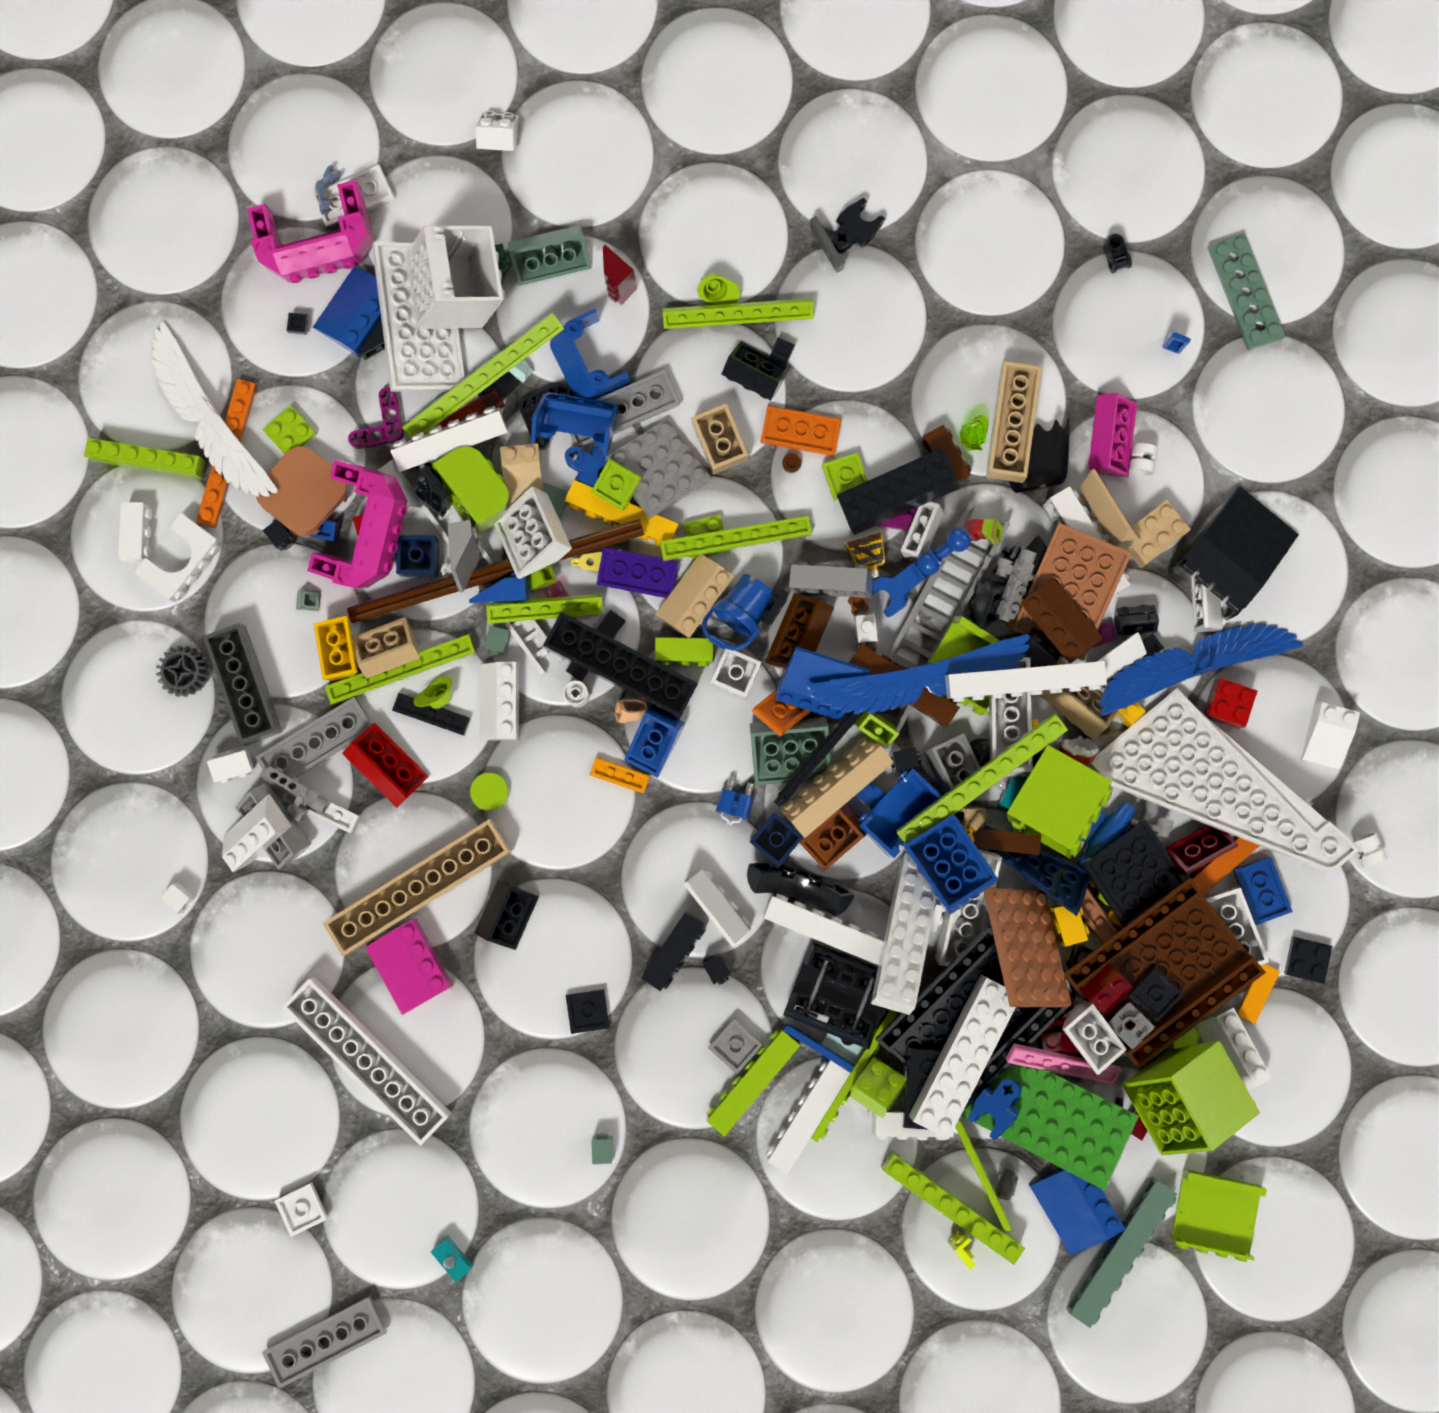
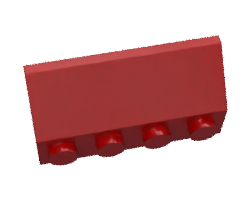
[342,722,429,808]

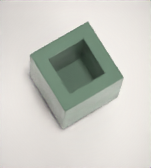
[484,626,511,656]
[591,1133,613,1164]

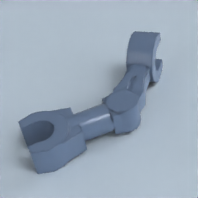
[315,165,341,215]

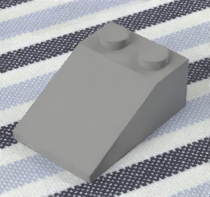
[448,520,482,593]

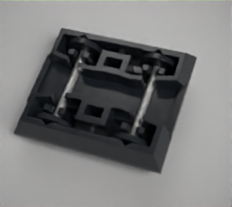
[783,942,885,1050]

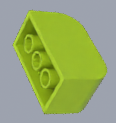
[432,446,509,536]

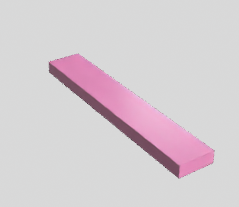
[1006,1043,1122,1085]

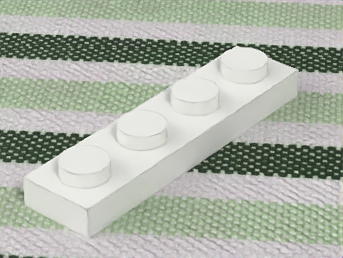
[282,792,360,833]

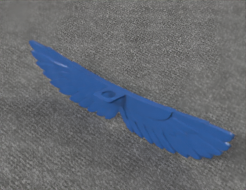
[1099,623,1303,716]
[807,634,1030,714]

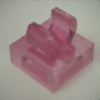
[543,580,569,598]

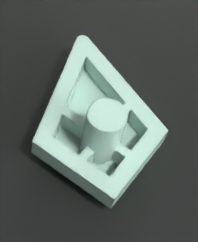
[509,360,533,383]

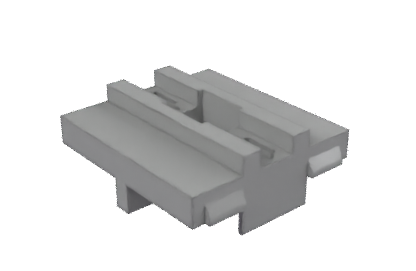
[1108,1002,1155,1050]

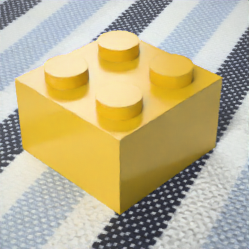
[1048,904,1089,947]

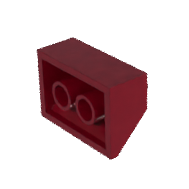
[603,245,637,305]
[1165,825,1238,875]

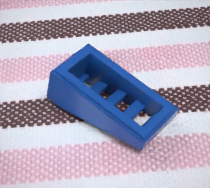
[1162,332,1191,354]

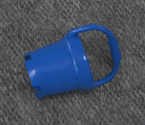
[702,574,774,651]

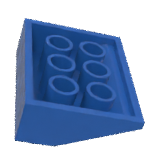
[313,267,381,358]
[775,646,870,721]
[904,814,999,916]
[1029,1167,1125,1255]

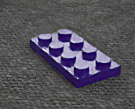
[596,547,678,598]

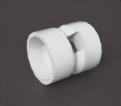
[1129,443,1158,476]
[563,680,590,708]
[1352,833,1387,867]

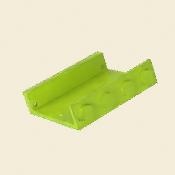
[928,616,1000,716]
[1171,1169,1267,1262]

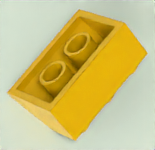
[313,615,358,681]

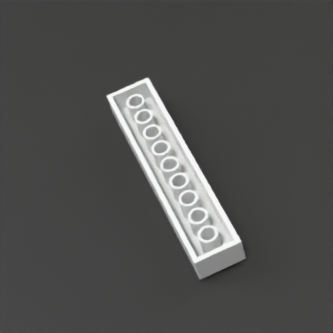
[282,977,452,1146]

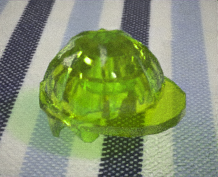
[959,415,988,451]

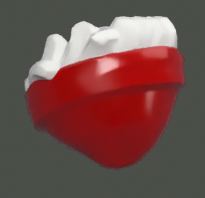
[1060,736,1099,766]

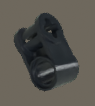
[1103,233,1132,274]

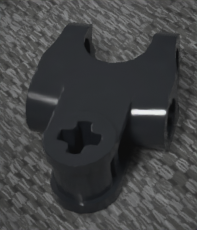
[832,198,885,254]

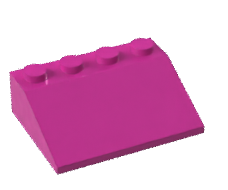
[365,918,453,1015]

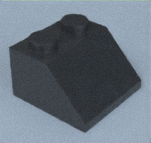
[969,578,1006,629]

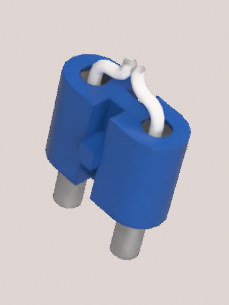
[716,777,754,826]

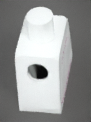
[853,613,878,650]

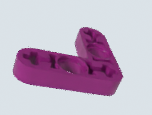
[348,387,404,449]

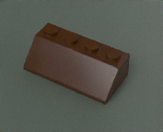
[1020,578,1103,664]
[765,593,834,671]

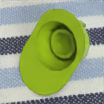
[697,273,740,305]
[414,676,453,709]

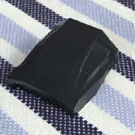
[415,466,449,518]

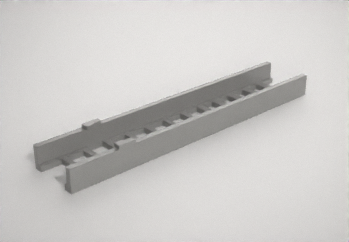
[877,502,1010,743]

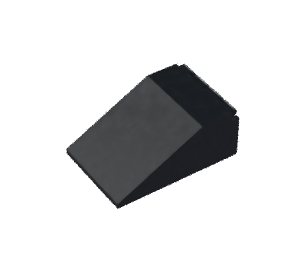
[1167,486,1299,621]

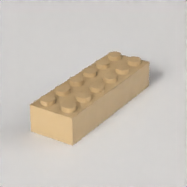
[985,361,1042,483]
[780,735,894,838]

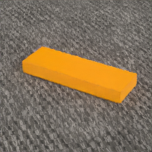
[590,757,650,794]
[1236,964,1280,1024]

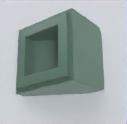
[296,590,320,611]

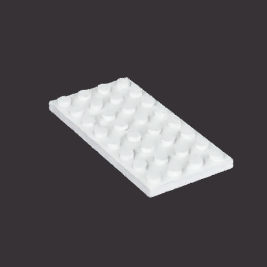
[372,242,465,392]

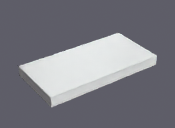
[311,164,395,229]

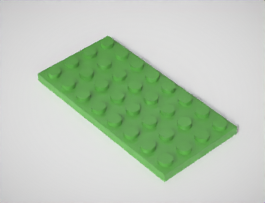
[961,1064,1139,1191]

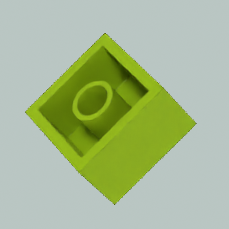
[850,1057,907,1118]

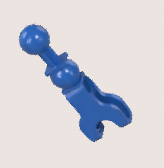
[872,527,971,618]

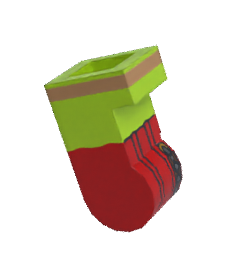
[964,519,1003,544]

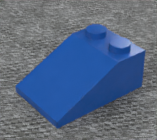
[624,705,686,778]

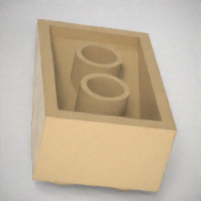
[500,443,544,508]

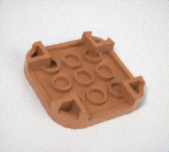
[256,446,349,537]

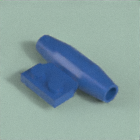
[1078,801,1136,867]

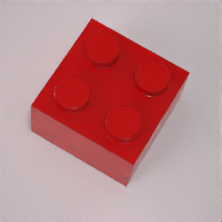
[1203,678,1258,729]

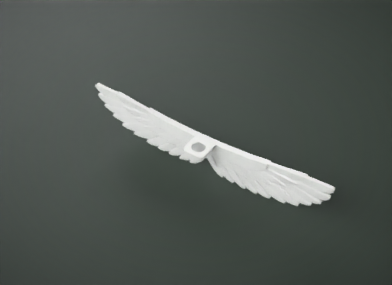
[150,322,279,497]

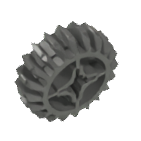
[156,646,209,697]

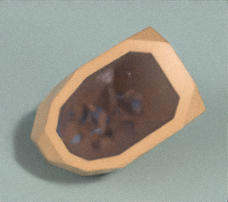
[615,699,649,723]

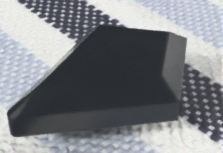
[993,544,1021,574]

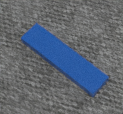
[783,1023,854,1073]

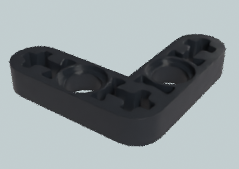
[519,383,571,450]

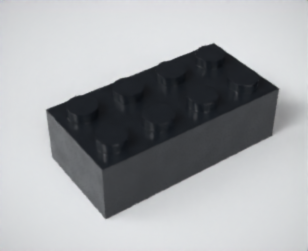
[641,911,706,991]

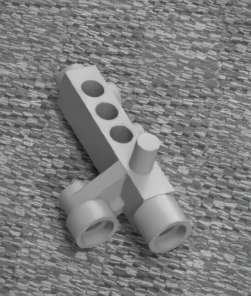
[995,548,1037,622]
[260,766,330,823]
[1129,801,1174,838]

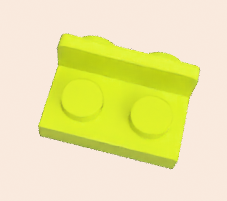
[948,1230,976,1269]

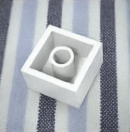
[711,649,762,699]

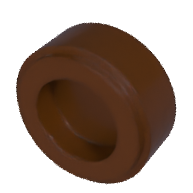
[782,453,801,473]

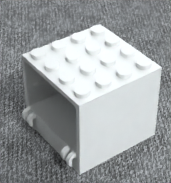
[405,225,505,329]

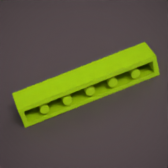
[84,438,206,480]
[706,1028,801,1137]

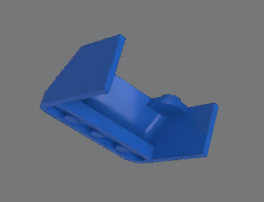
[550,309,630,400]
[531,392,618,456]

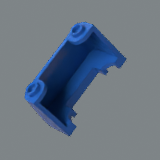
[858,768,942,858]

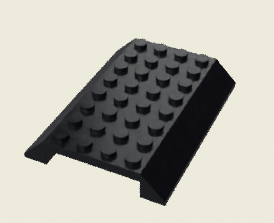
[875,926,1069,1111]

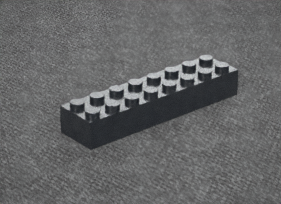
[543,612,698,719]

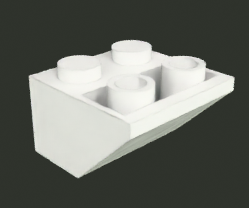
[475,111,519,151]

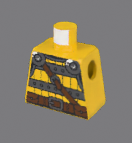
[845,532,885,580]

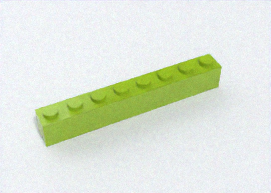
[881,1151,1025,1265]

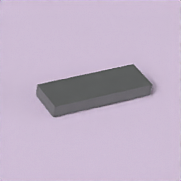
[809,216,844,273]

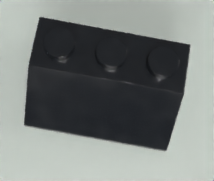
[721,341,791,401]
[474,880,539,950]

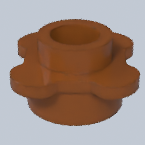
[848,597,869,615]

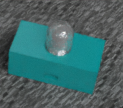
[994,777,1028,810]
[431,1236,473,1282]

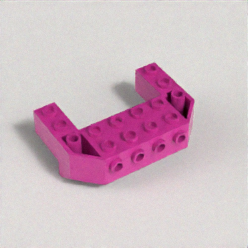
[247,180,374,283]
[307,460,408,588]

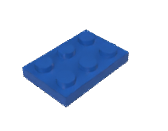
[1233,857,1293,925]

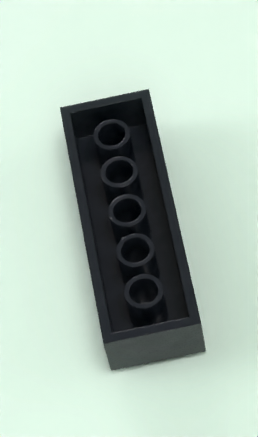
[837,447,960,535]

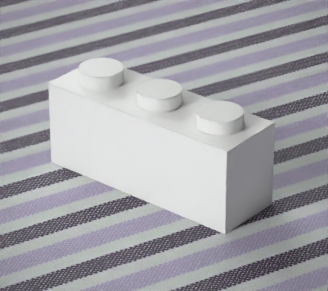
[118,502,152,562]
[901,502,944,562]

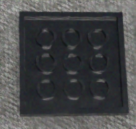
[1081,820,1185,928]

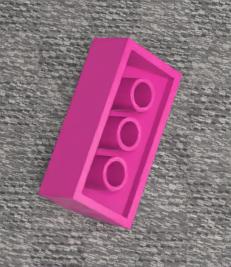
[1088,393,1137,477]

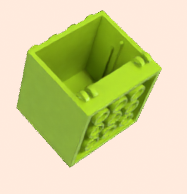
[1007,745,1113,859]
[1122,1041,1260,1156]

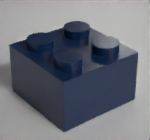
[396,535,439,577]
[749,812,804,867]

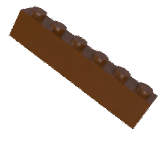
[849,643,960,728]

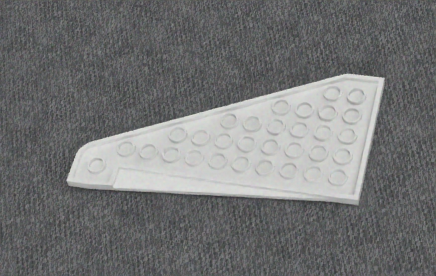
[1089,688,1359,871]

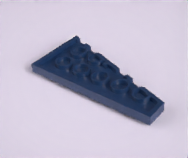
[982,824,1091,916]

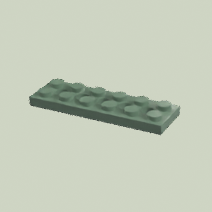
[1208,233,1285,351]

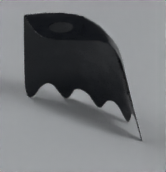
[1009,417,1070,493]

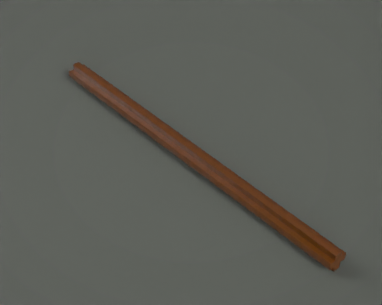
[347,519,645,623]

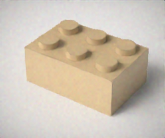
[691,403,748,475]
[1127,500,1191,568]
[352,617,420,679]

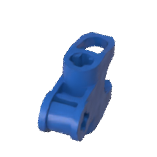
[565,446,609,488]
[968,1080,1022,1140]

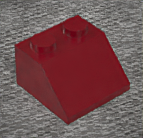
[1080,963,1134,1016]

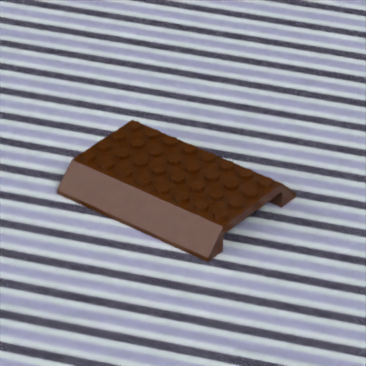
[1064,877,1266,1069]

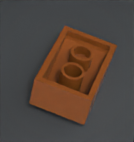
[800,803,867,871]

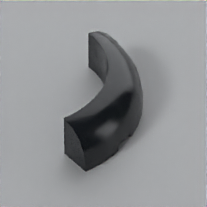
[747,863,855,917]

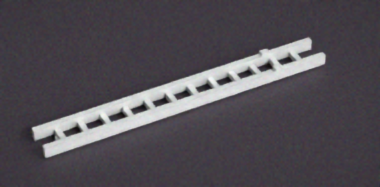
[403,464,563,675]

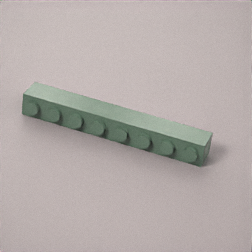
[1066,1177,1177,1328]

